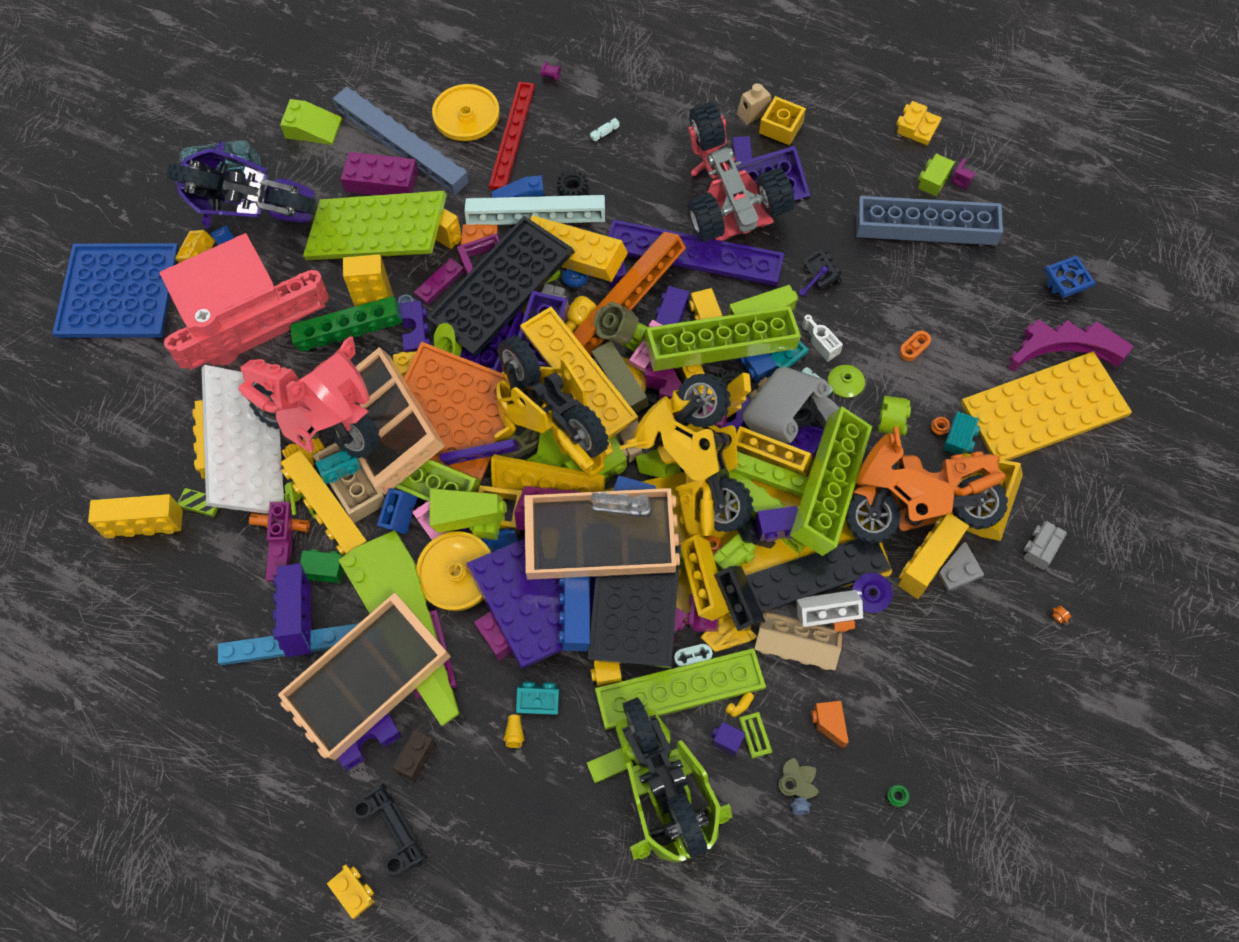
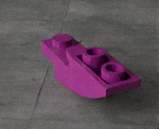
[265,502,293,582]

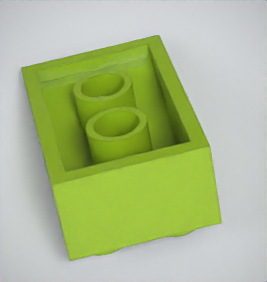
[280,99,342,145]

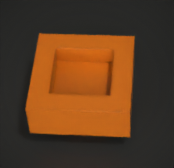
[831,620,855,632]

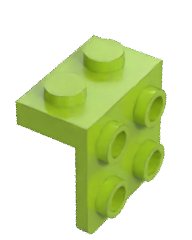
[527,428,572,468]

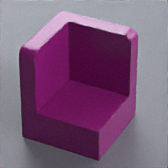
[951,158,976,189]

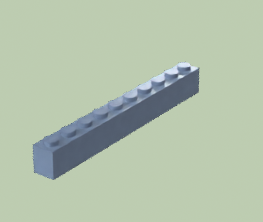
[332,87,469,195]

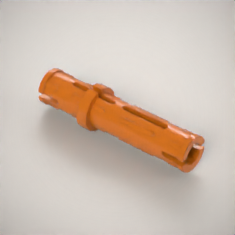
[249,513,310,533]

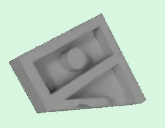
[938,542,984,592]

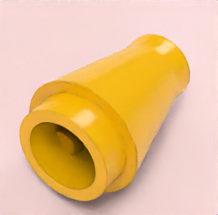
[503,715,524,748]

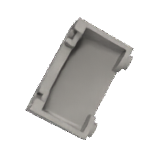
[743,367,832,443]

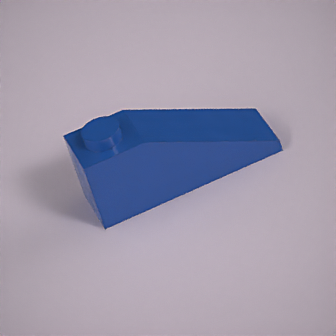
[492,175,544,198]

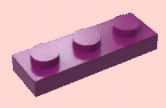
[414,258,465,306]

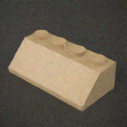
[754,612,843,670]

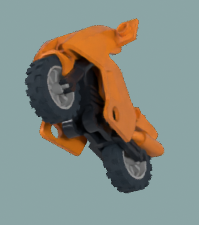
[845,426,1008,544]

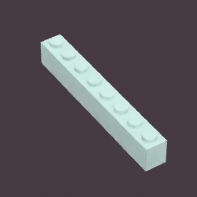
[465,195,605,225]

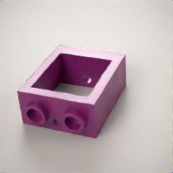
[457,233,501,275]

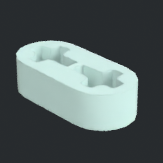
[674,644,712,667]

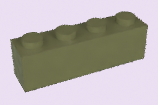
[592,341,649,413]

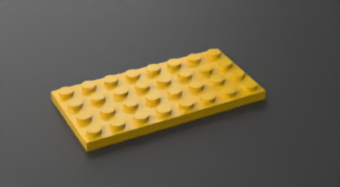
[961,351,1132,461]

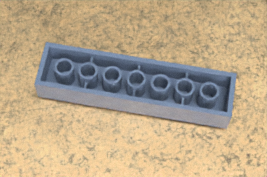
[856,196,1003,245]

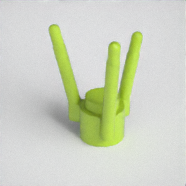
[284,482,315,519]

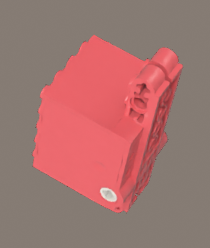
[159,233,329,370]

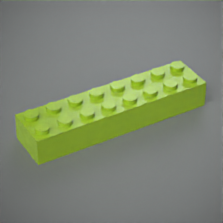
[645,306,801,372]
[790,406,872,556]

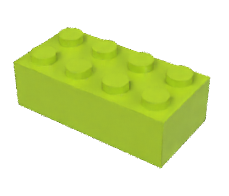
[396,449,481,502]

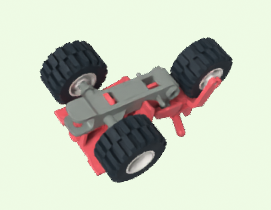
[688,102,794,242]

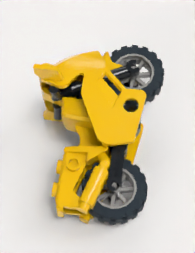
[494,335,614,477]
[619,374,754,537]

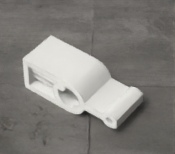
[802,314,843,362]

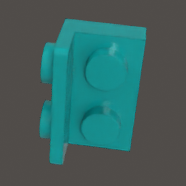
[315,451,361,484]
[516,681,560,715]

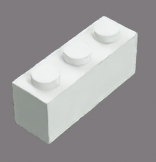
[797,590,863,627]

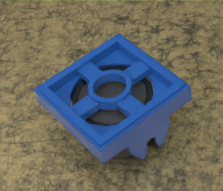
[1044,255,1096,298]

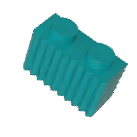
[943,411,980,455]

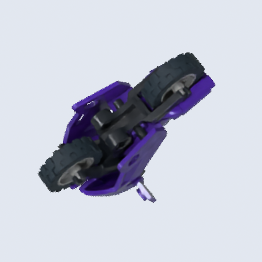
[166,141,316,229]

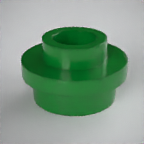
[887,785,909,807]

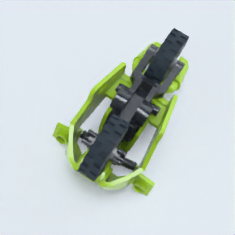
[616,697,732,863]

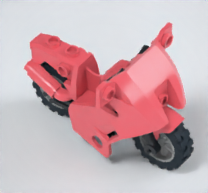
[238,336,381,459]

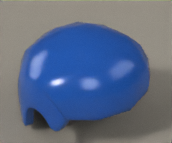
[562,269,589,288]

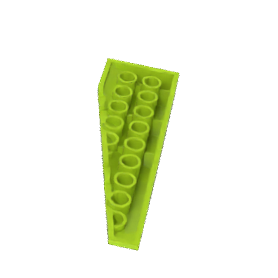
[339,531,460,726]

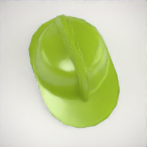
[434,323,462,357]

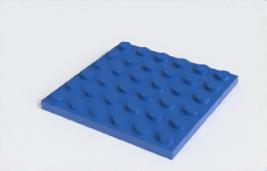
[52,243,179,338]

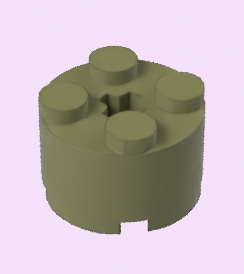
[594,302,639,344]

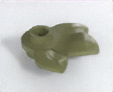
[779,758,819,799]

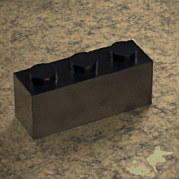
[714,566,765,631]

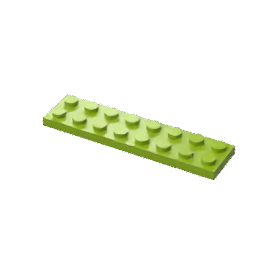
[595,648,766,730]

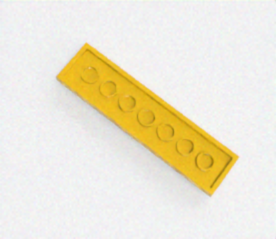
[520,307,638,438]

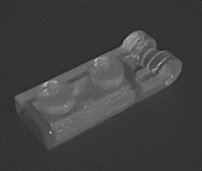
[591,492,651,515]

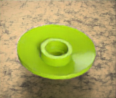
[828,365,865,398]

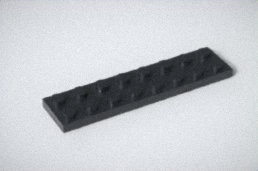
[746,539,890,614]

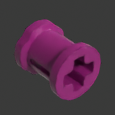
[541,62,561,81]

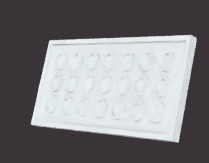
[202,365,284,514]

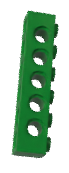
[290,296,403,352]

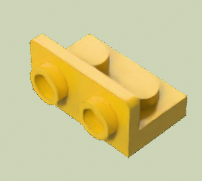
[175,230,215,263]
[327,864,375,919]

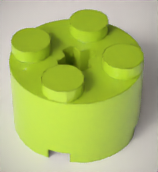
[878,395,911,436]

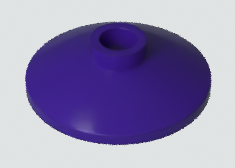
[852,573,893,613]

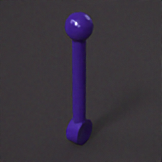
[799,266,828,296]

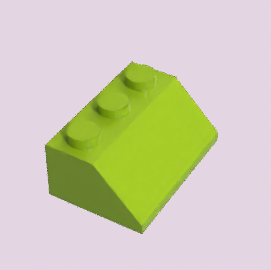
[565,435,627,483]

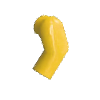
[725,692,754,717]

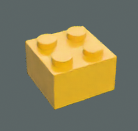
[759,96,806,145]

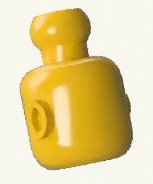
[565,296,597,333]

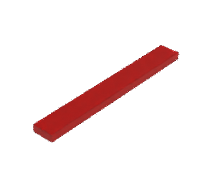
[489,82,535,190]

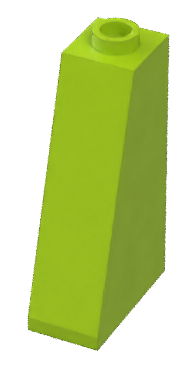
[729,285,798,315]
[430,489,507,533]

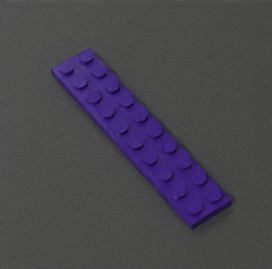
[608,220,784,286]

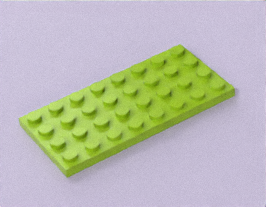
[303,191,447,260]

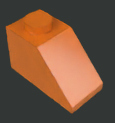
[811,701,849,748]

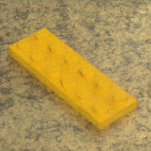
[491,454,605,512]

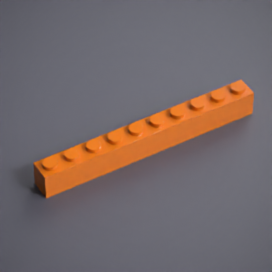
[573,232,686,356]

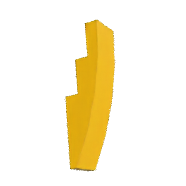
[726,373,751,417]

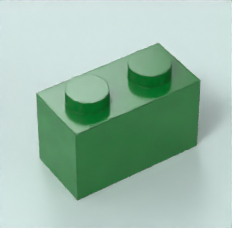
[300,549,344,584]

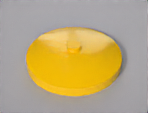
[432,84,500,141]
[416,531,491,611]

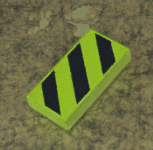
[178,488,219,517]

